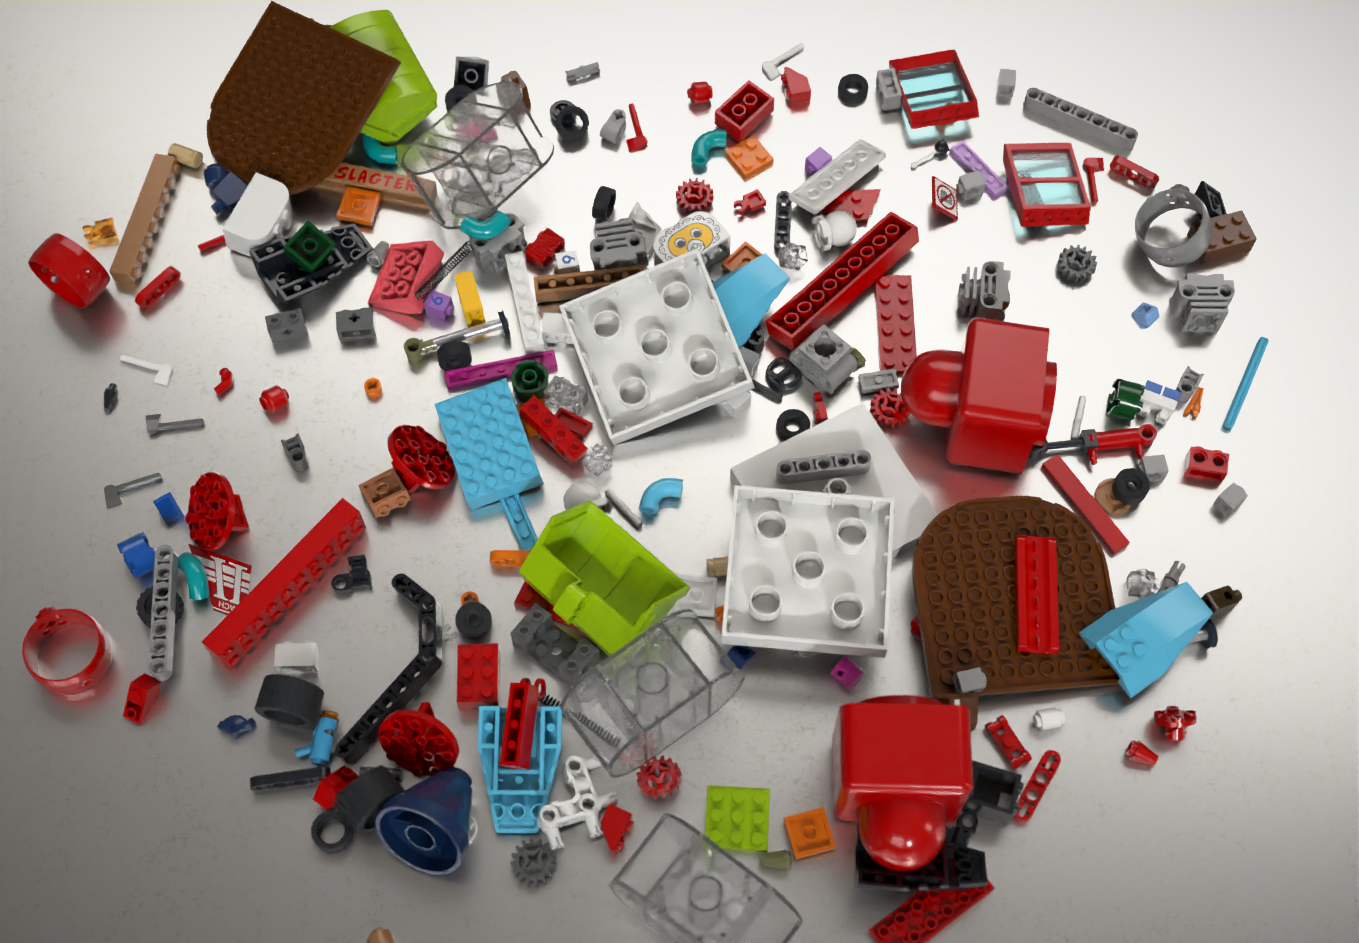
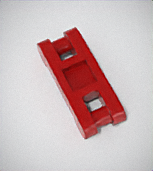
[985,715,1032,770]

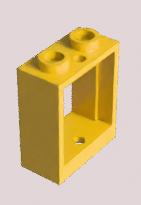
[454,270,486,328]

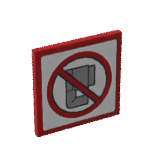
[931,176,958,220]

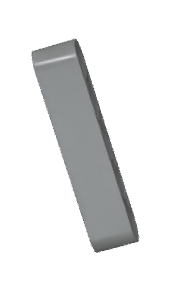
[776,450,871,484]

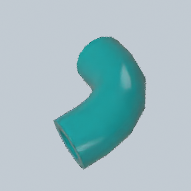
[691,130,726,165]
[363,134,398,164]
[460,211,511,240]
[178,552,210,600]

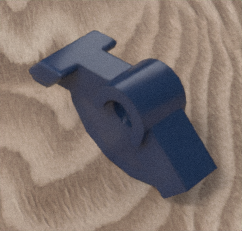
[217,715,256,738]

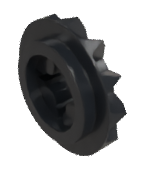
[549,100,577,124]

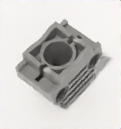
[469,206,528,273]
[589,218,649,270]
[957,261,1011,321]
[1169,273,1235,332]
[789,324,857,394]

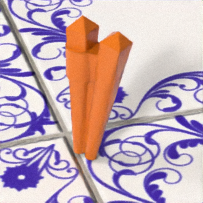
[1184,387,1204,417]

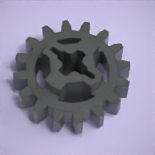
[1057,244,1098,282]
[510,838,557,886]

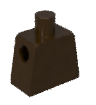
[1201,585,1242,621]

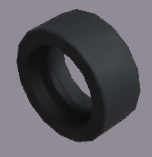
[555,105,589,141]
[592,185,616,221]
[311,810,353,853]

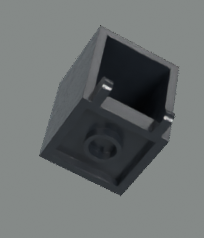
[961,760,1024,825]

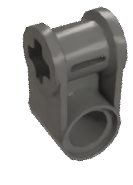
[280,433,310,472]

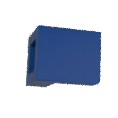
[153,492,184,525]

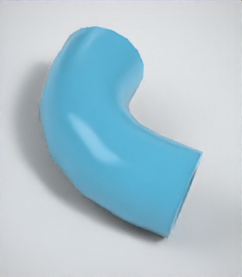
[639,478,683,514]

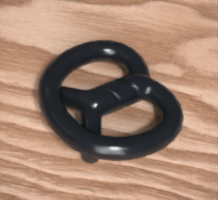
[765,357,802,389]

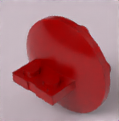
[387,425,455,493]
[185,472,249,550]
[378,702,459,776]

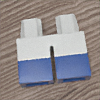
[1138,380,1182,424]

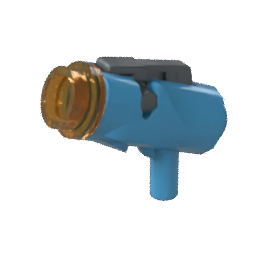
[295,710,340,766]

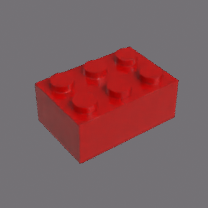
[714,79,775,142]
[457,643,500,710]

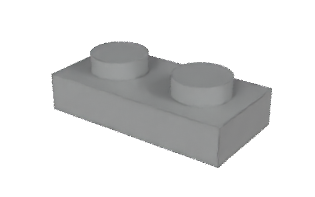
[858,369,899,394]

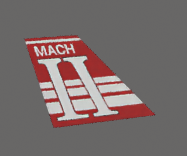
[188,544,252,615]

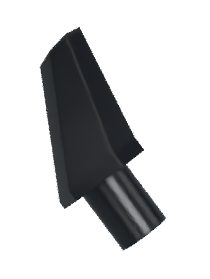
[104,383,117,414]

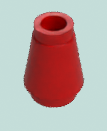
[1125,740,1159,767]

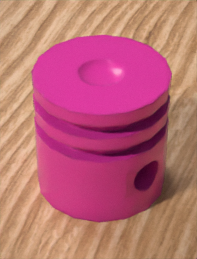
[831,656,865,690]

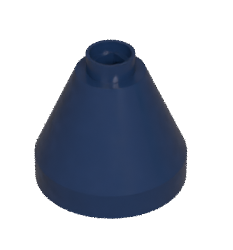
[376,767,472,874]

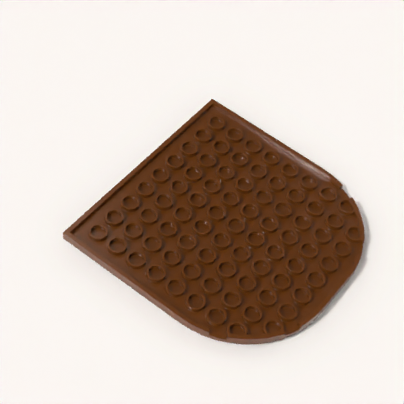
[206,0,401,195]
[912,496,1120,699]

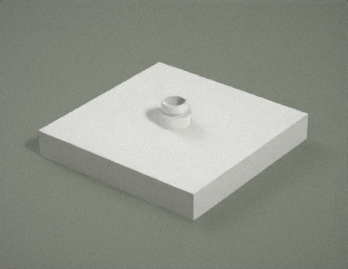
[559,248,755,445]
[730,402,938,559]
[721,485,894,658]

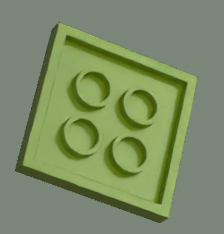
[704,785,770,852]

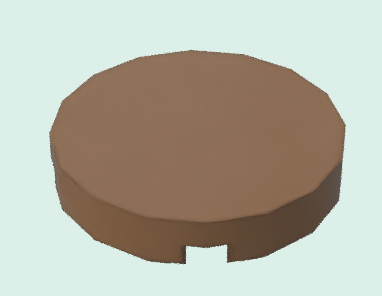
[1094,478,1132,515]

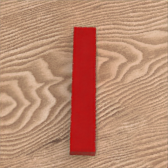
[1042,454,1130,555]

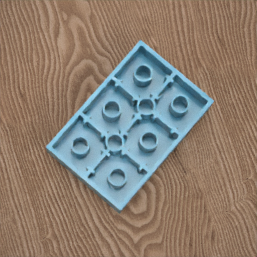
[434,378,544,510]

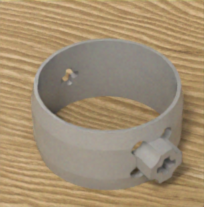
[1134,184,1212,267]

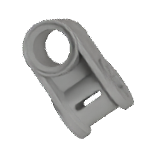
[599,109,627,144]
[1175,366,1205,403]

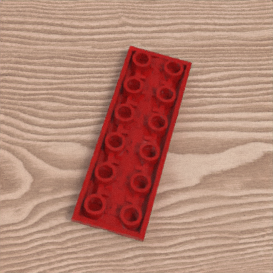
[1015,535,1059,655]
[868,879,995,943]

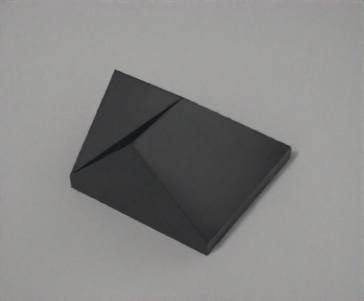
[454,56,490,95]
[1194,180,1227,221]

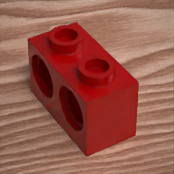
[1184,446,1230,482]

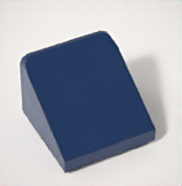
[725,645,756,670]

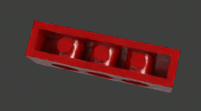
[520,395,588,468]

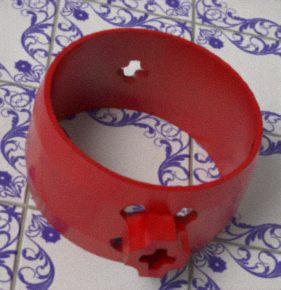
[28,233,110,309]
[22,606,112,695]

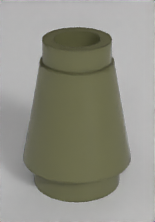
[760,849,791,870]

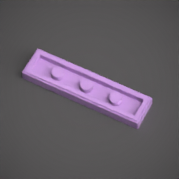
[949,140,1009,199]

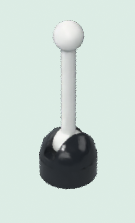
[910,139,949,168]

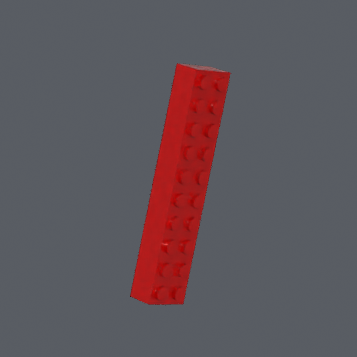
[765,211,920,351]
[202,498,366,670]

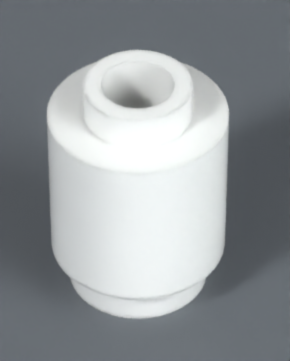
[1033,707,1065,731]

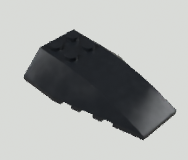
[249,223,373,303]
[854,823,988,892]

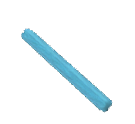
[1223,336,1269,429]

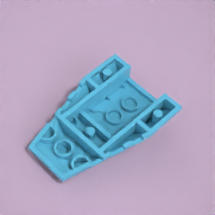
[712,253,790,348]
[1079,582,1213,698]
[478,706,562,833]

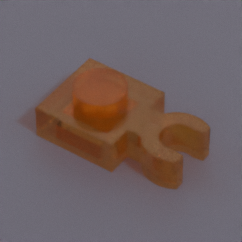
[83,217,117,240]

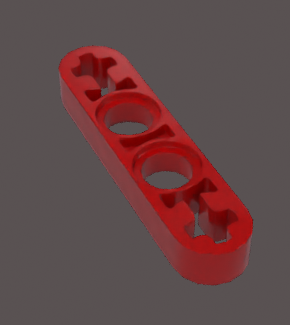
[1014,750,1061,823]

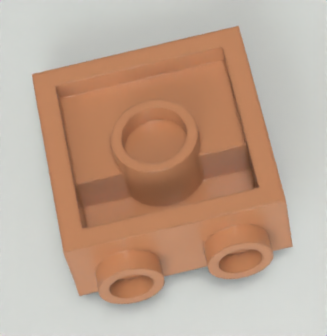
[358,468,411,518]

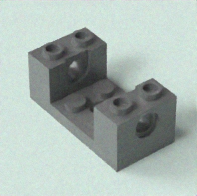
[510,603,600,690]

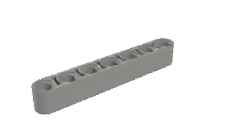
[1023,87,1139,151]
[148,545,178,682]

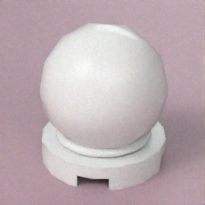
[812,211,857,252]
[563,482,613,514]

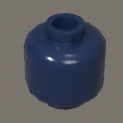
[204,163,227,190]

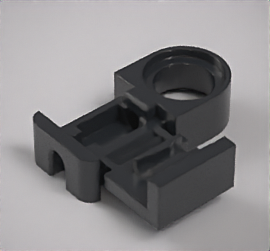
[331,554,373,594]
[944,811,978,847]

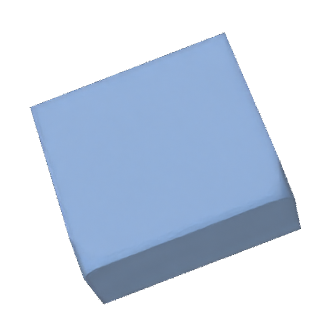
[1131,302,1160,327]

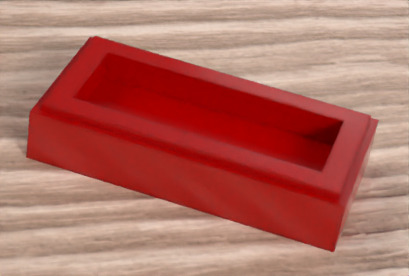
[555,406,593,440]

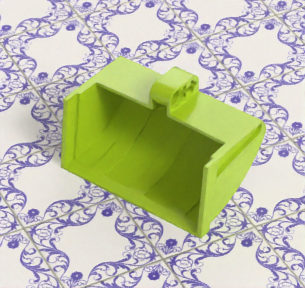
[330,9,438,146]
[519,500,691,664]

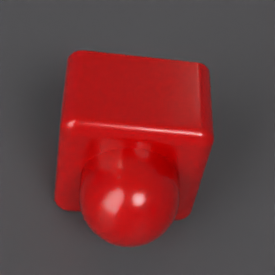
[900,317,1057,474]
[832,695,973,871]

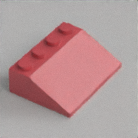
[367,240,444,314]

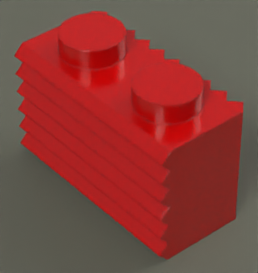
[525,227,565,271]

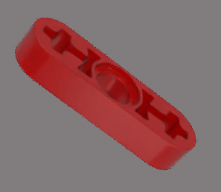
[1109,155,1160,189]
[135,266,181,309]

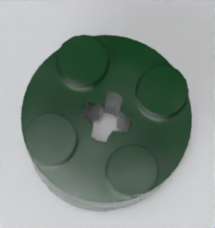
[511,360,550,403]
[1106,378,1145,420]

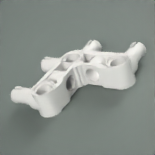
[537,753,618,850]

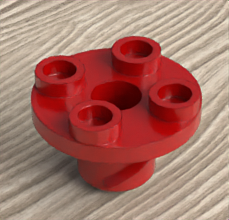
[1154,706,1196,741]

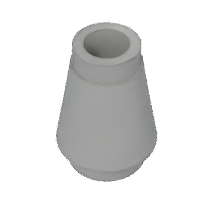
[367,240,390,267]

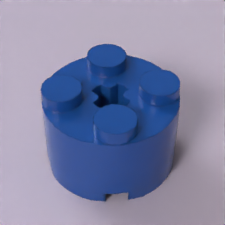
[117,532,155,579]

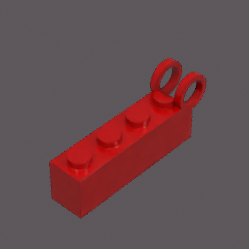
[500,678,546,770]

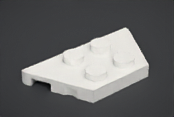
[627,201,662,258]

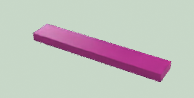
[444,350,558,390]

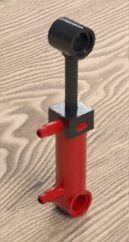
[1029,424,1157,465]

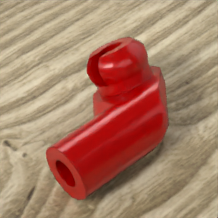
[214,368,233,395]

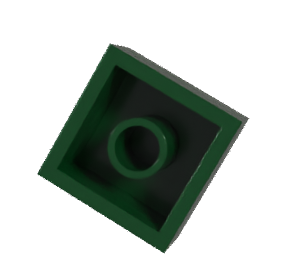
[283,220,336,274]

